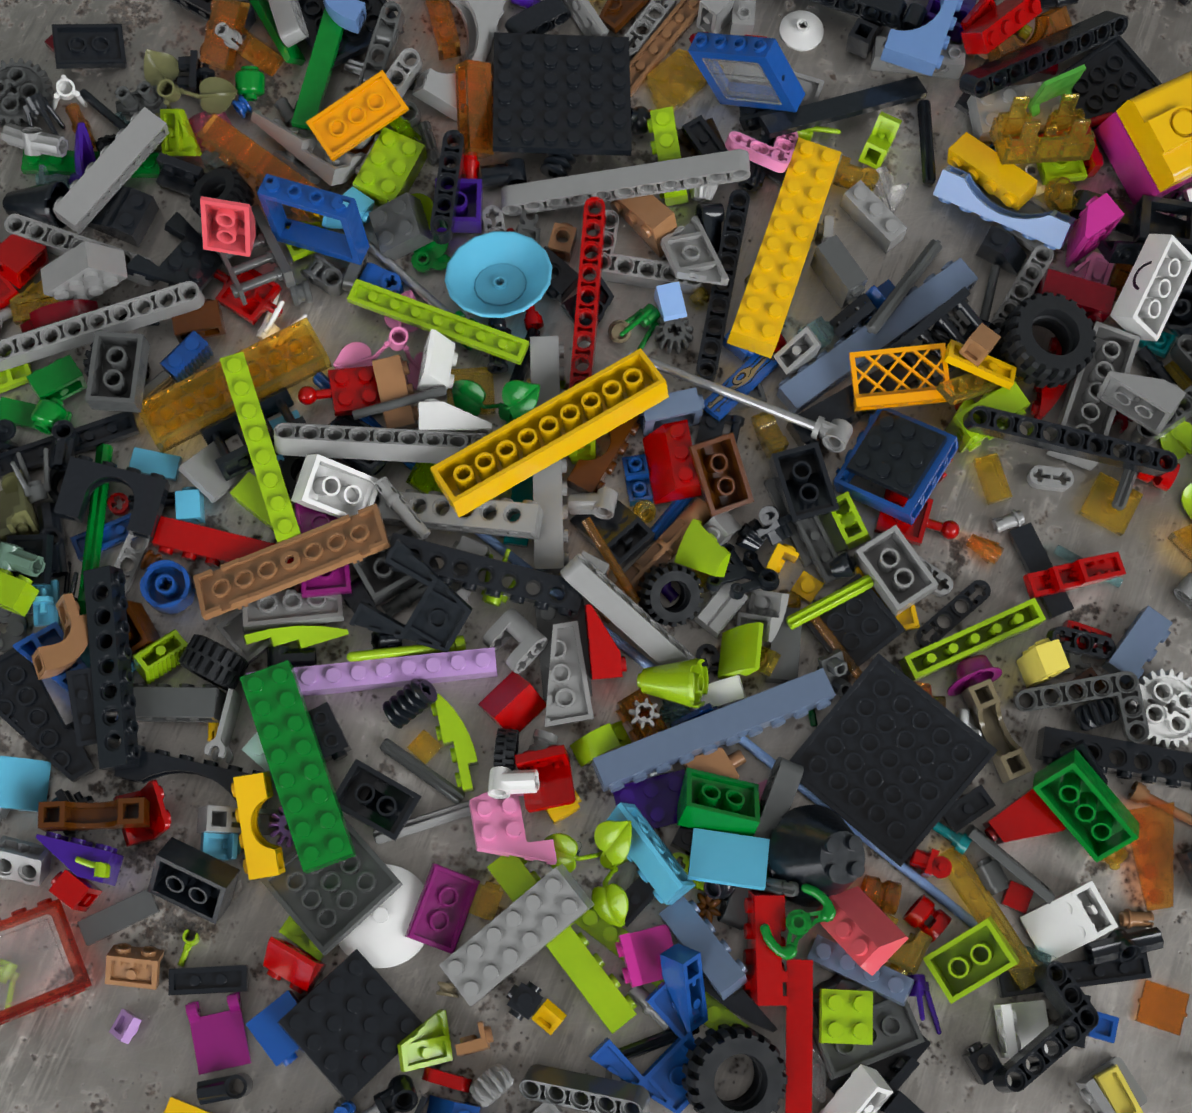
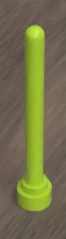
[347,635,466,662]

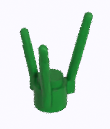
[620,303,661,350]

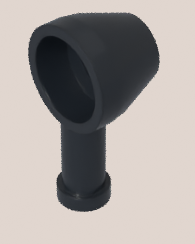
[829,552,856,578]

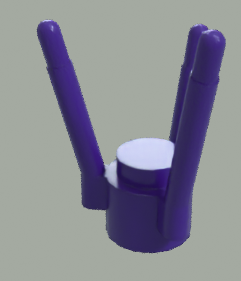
[906,974,942,1035]

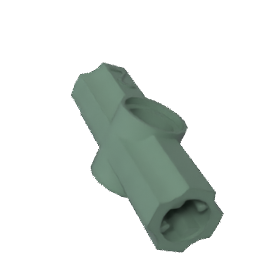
[0,542,46,577]

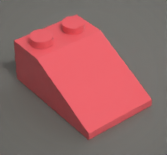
[200,196,256,257]

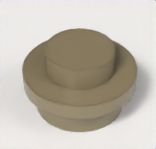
[608,320,631,343]

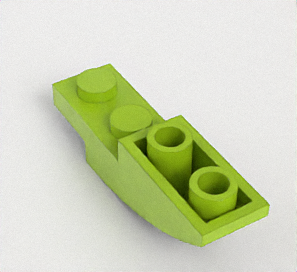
[431,693,479,793]

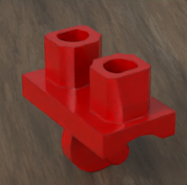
[909,848,952,879]

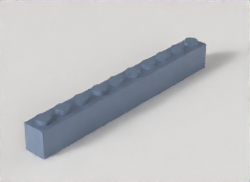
[776,258,978,414]
[592,668,836,792]

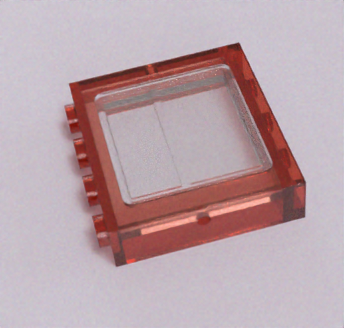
[0,898,92,1026]

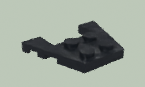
[126,212,224,294]

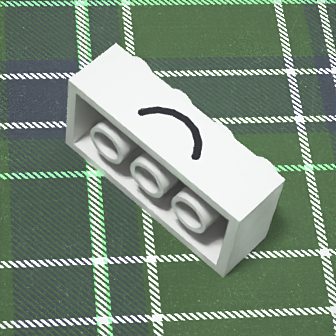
[1110,234,1192,341]

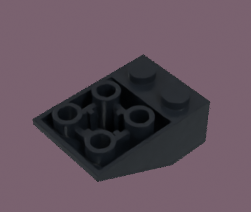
[569,500,655,573]

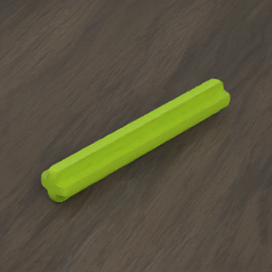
[786,575,874,629]

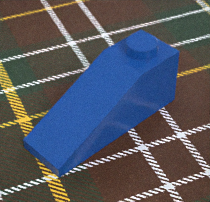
[660,943,708,1032]

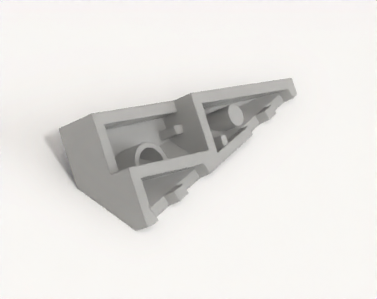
[251,110,366,186]

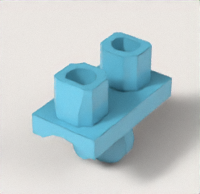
[32,580,61,627]

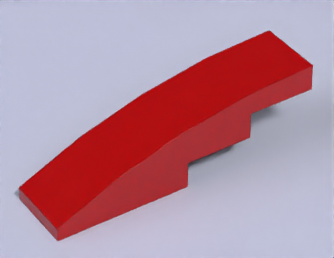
[1023,551,1126,599]

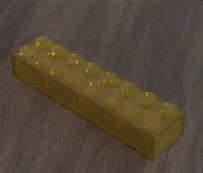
[139,317,332,453]

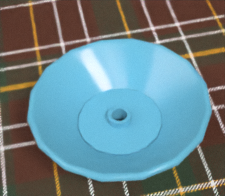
[445,231,552,318]

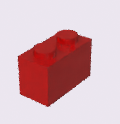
[48,869,102,912]

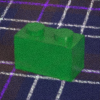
[26,354,87,401]

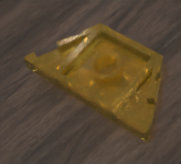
[646,48,725,112]

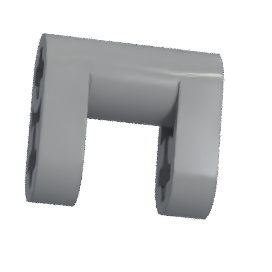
[483,608,548,674]

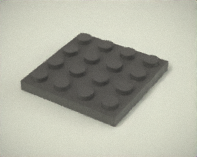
[261,818,403,956]

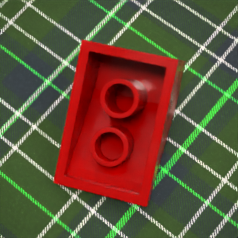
[584,604,627,680]
[263,936,327,994]

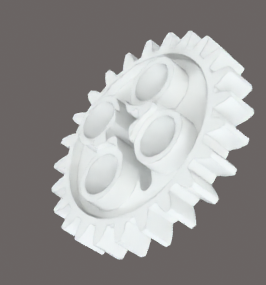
[1126,669,1192,749]

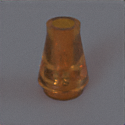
[966,533,1004,565]

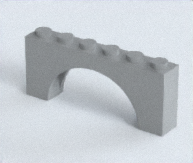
[412,0,506,121]

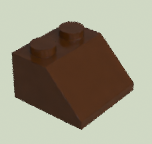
[108,600,160,669]

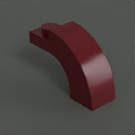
[20,299,103,348]

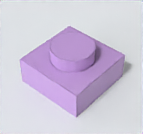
[109,1008,142,1044]

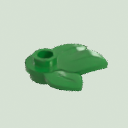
[411,241,451,272]

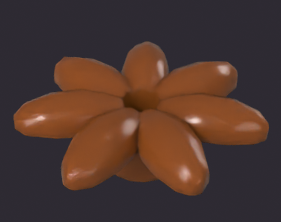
[696,893,721,923]

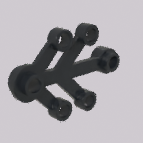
[706,543,780,600]

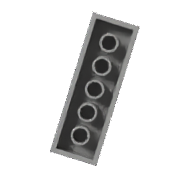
[1046,321,1141,471]
[439,864,595,1007]

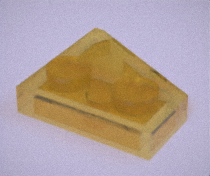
[9,280,60,325]

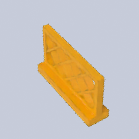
[849,343,953,412]

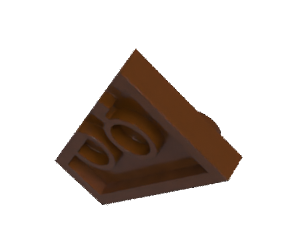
[599,0,650,34]

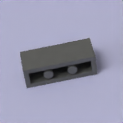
[762,607,802,684]

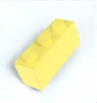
[1016,638,1070,688]

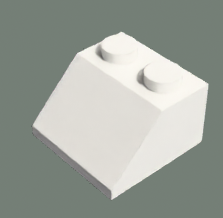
[417,329,458,396]

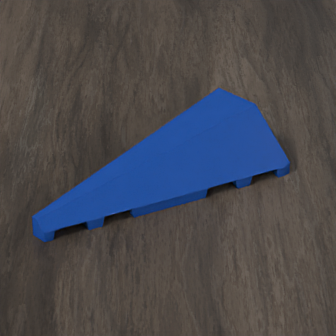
[12,621,119,720]

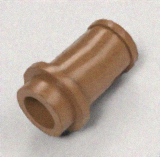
[1119,909,1154,929]

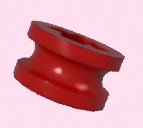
[107,492,131,517]

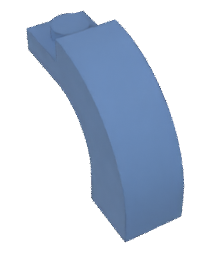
[323,0,367,34]

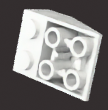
[1019,881,1119,963]

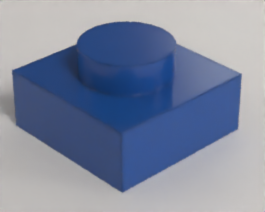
[1086,1011,1119,1043]

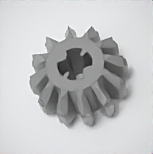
[469,1063,514,1108]

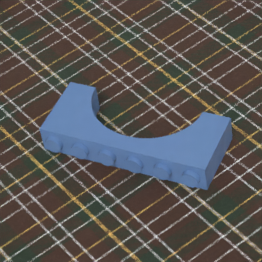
[880,0,963,77]

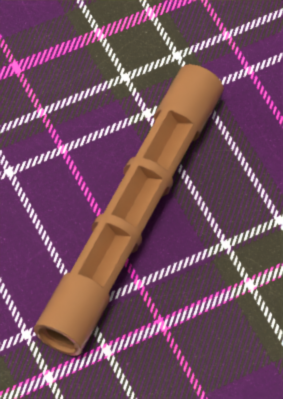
[592,498,711,624]

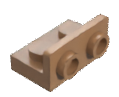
[105,943,164,990]
[455,1021,494,1057]

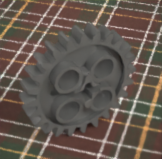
[0,58,54,127]

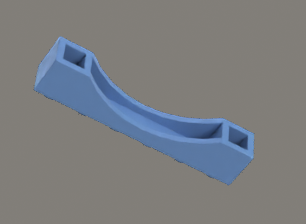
[933,165,1076,250]

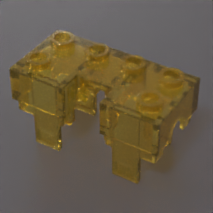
[989,93,1095,165]

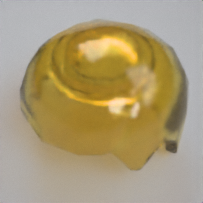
[1043,176,1078,213]

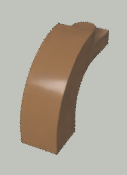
[31,593,89,680]

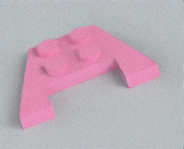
[469,792,557,865]

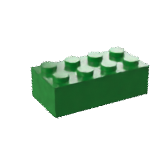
[1032,748,1140,863]

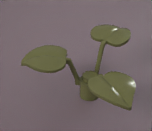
[144,49,237,151]

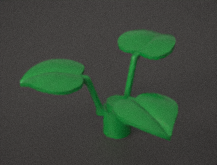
[452,379,540,425]

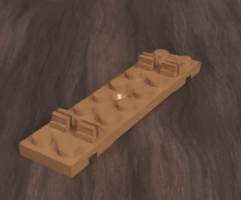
[193,503,391,620]

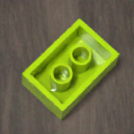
[352,127,427,207]
[922,916,1020,1004]

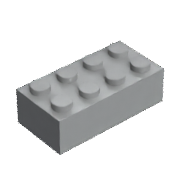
[967,82,1071,143]

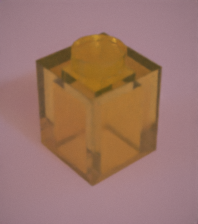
[469,881,504,921]

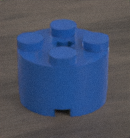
[140,560,196,614]

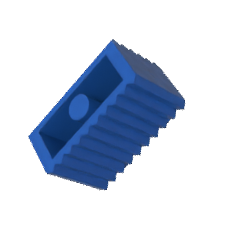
[160,330,214,386]

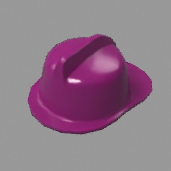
[947,654,1002,696]

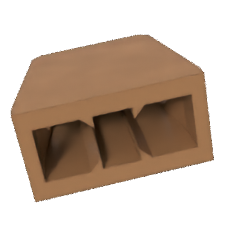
[683,747,746,779]

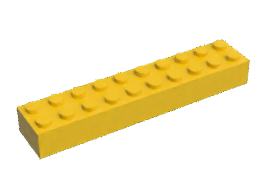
[727,137,842,358]
[430,348,669,518]

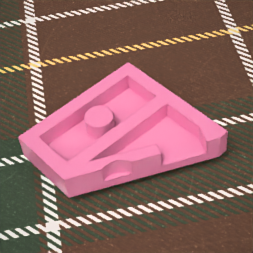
[1070,251,1114,285]

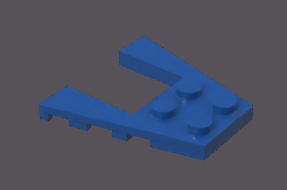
[588,982,697,1113]

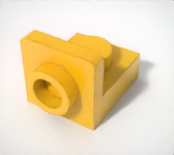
[765,543,800,573]

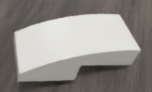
[694,675,747,716]

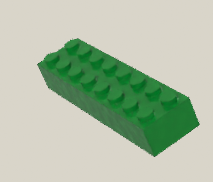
[239,660,357,874]

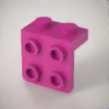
[615,924,674,988]

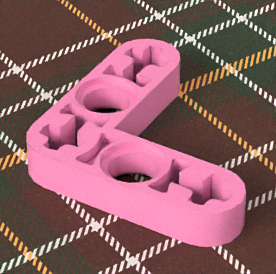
[725,131,798,173]

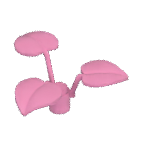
[333,290,423,390]

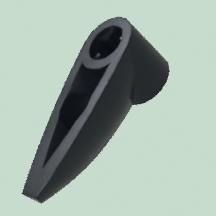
[695,203,725,254]

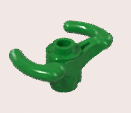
[760,883,836,960]

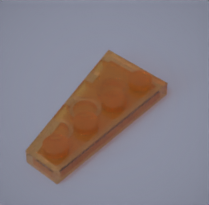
[1129,802,1174,911]

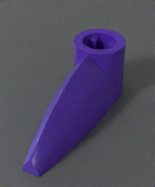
[69,123,96,185]

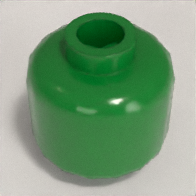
[235,66,265,102]
[30,397,68,435]

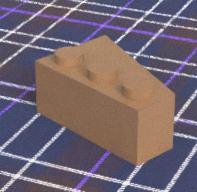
[610,195,677,258]

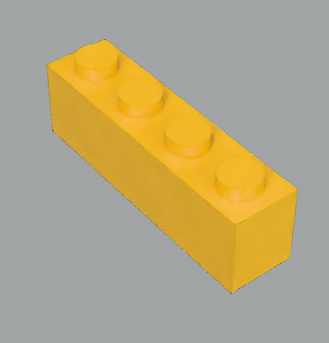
[947,132,1038,211]

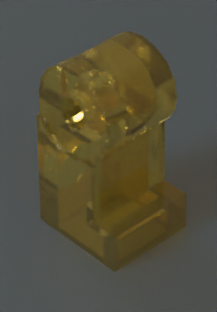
[833,155,879,192]
[751,412,789,458]

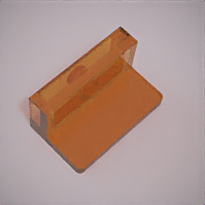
[236,26,284,77]

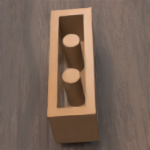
[372,354,419,429]

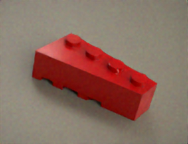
[742,890,788,1006]

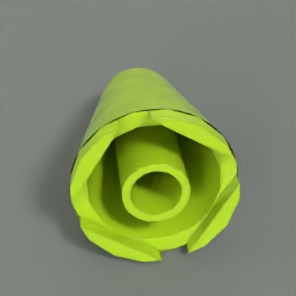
[637,658,709,708]

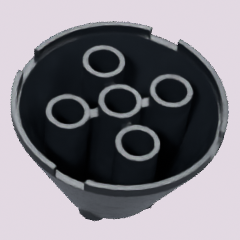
[767,805,865,908]

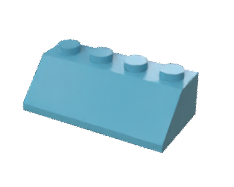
[606,803,696,905]

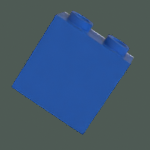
[246,990,300,1067]

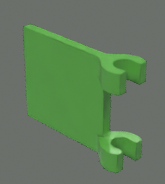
[1022,64,1086,119]

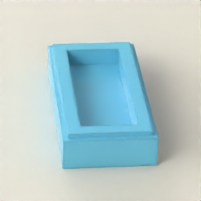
[129,447,182,481]

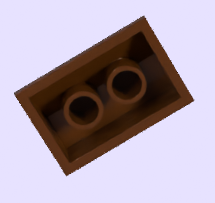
[689,432,754,517]

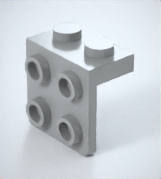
[1076,1057,1147,1113]

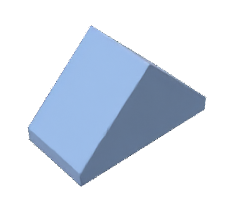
[654,281,687,322]

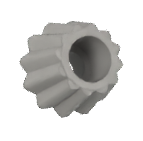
[689,185,718,202]

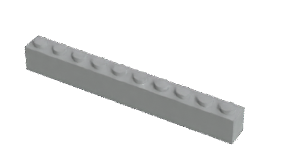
[530,336,569,574]

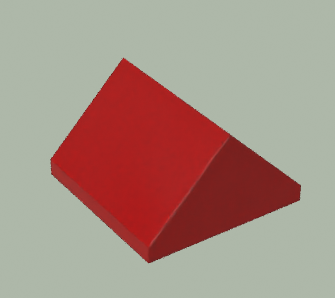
[478,671,546,733]

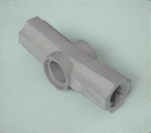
[1,123,69,158]

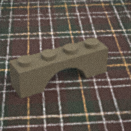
[961,679,1033,783]

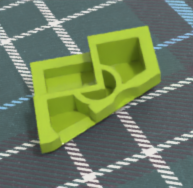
[674,519,731,577]

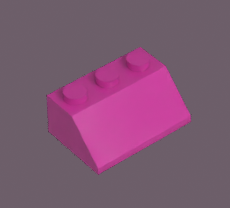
[1065,193,1124,268]

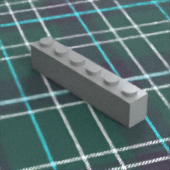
[53,107,169,234]

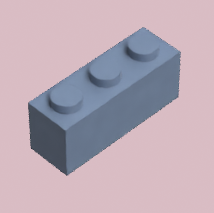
[1101,605,1172,684]

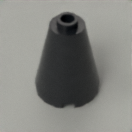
[2,181,69,228]

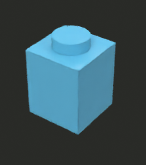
[175,487,205,524]

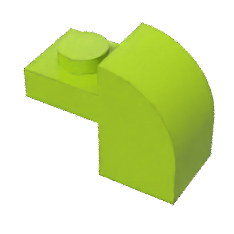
[858,111,902,170]
[570,721,632,767]

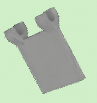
[204,688,242,764]

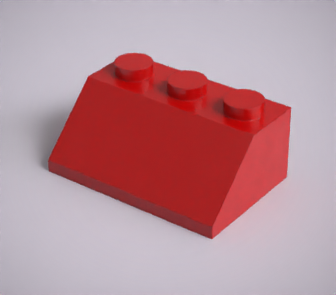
[643,419,702,504]

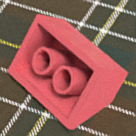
[813,886,909,976]

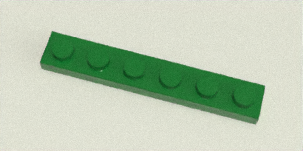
[21,149,161,178]

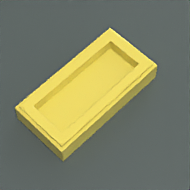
[1092,1064,1143,1113]

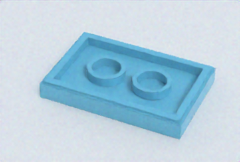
[687,828,770,891]

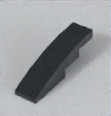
[703,976,777,1032]

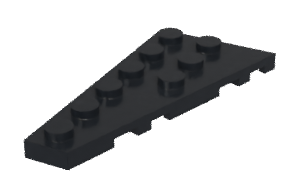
[0,648,96,782]

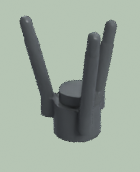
[10,447,52,503]

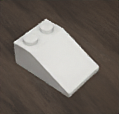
[419,399,493,435]
[291,454,379,518]

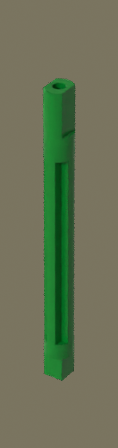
[77,444,113,615]

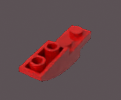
[1031,336,1068,420]

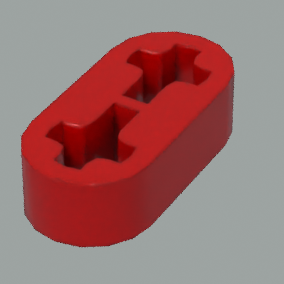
[422,1066,473,1093]

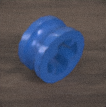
[232,95,253,119]

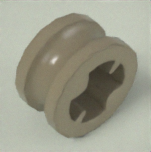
[436,981,459,998]

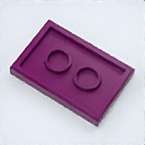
[405,863,480,954]

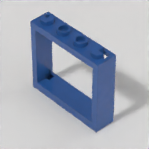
[257,174,370,265]
[833,408,959,525]

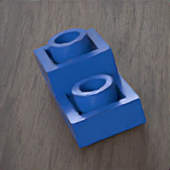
[622,454,653,507]

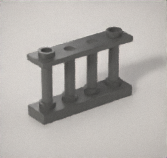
[218,204,296,306]

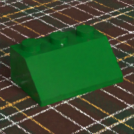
[677,767,760,836]

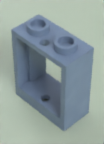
[639,387,705,437]

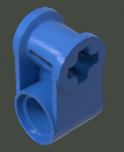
[359,263,404,294]

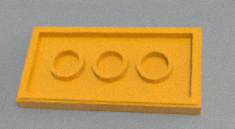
[306,70,409,162]

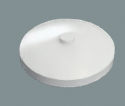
[338,864,425,968]

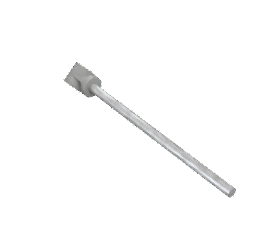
[628,350,853,452]

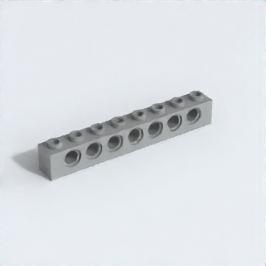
[375,489,543,539]

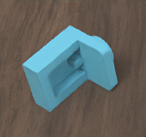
[200,833,241,861]

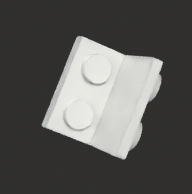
[993,1000,1049,1059]

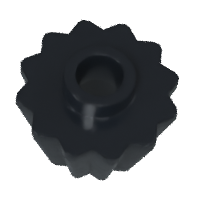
[735,518,767,552]

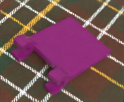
[185,992,251,1075]

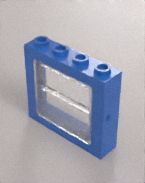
[688,32,805,112]

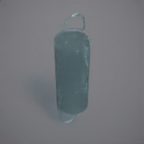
[1017,944,1057,963]

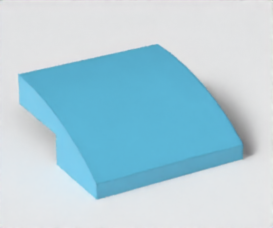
[0,756,51,812]

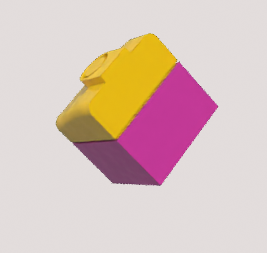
[1094,71,1192,205]

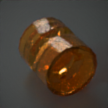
[860,874,902,915]

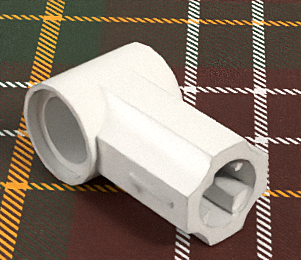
[488,766,540,799]

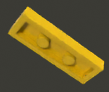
[944,339,1017,390]

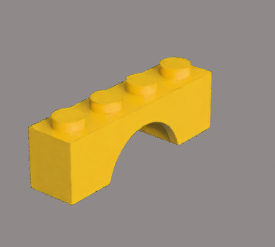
[231,771,286,880]

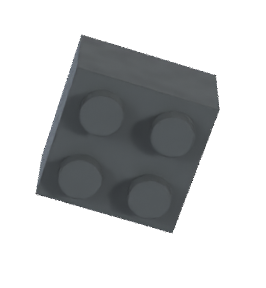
[369,192,434,261]

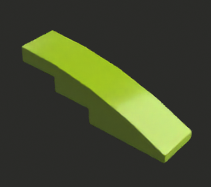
[242,626,349,649]

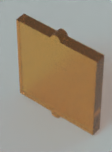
[1135,980,1190,1036]

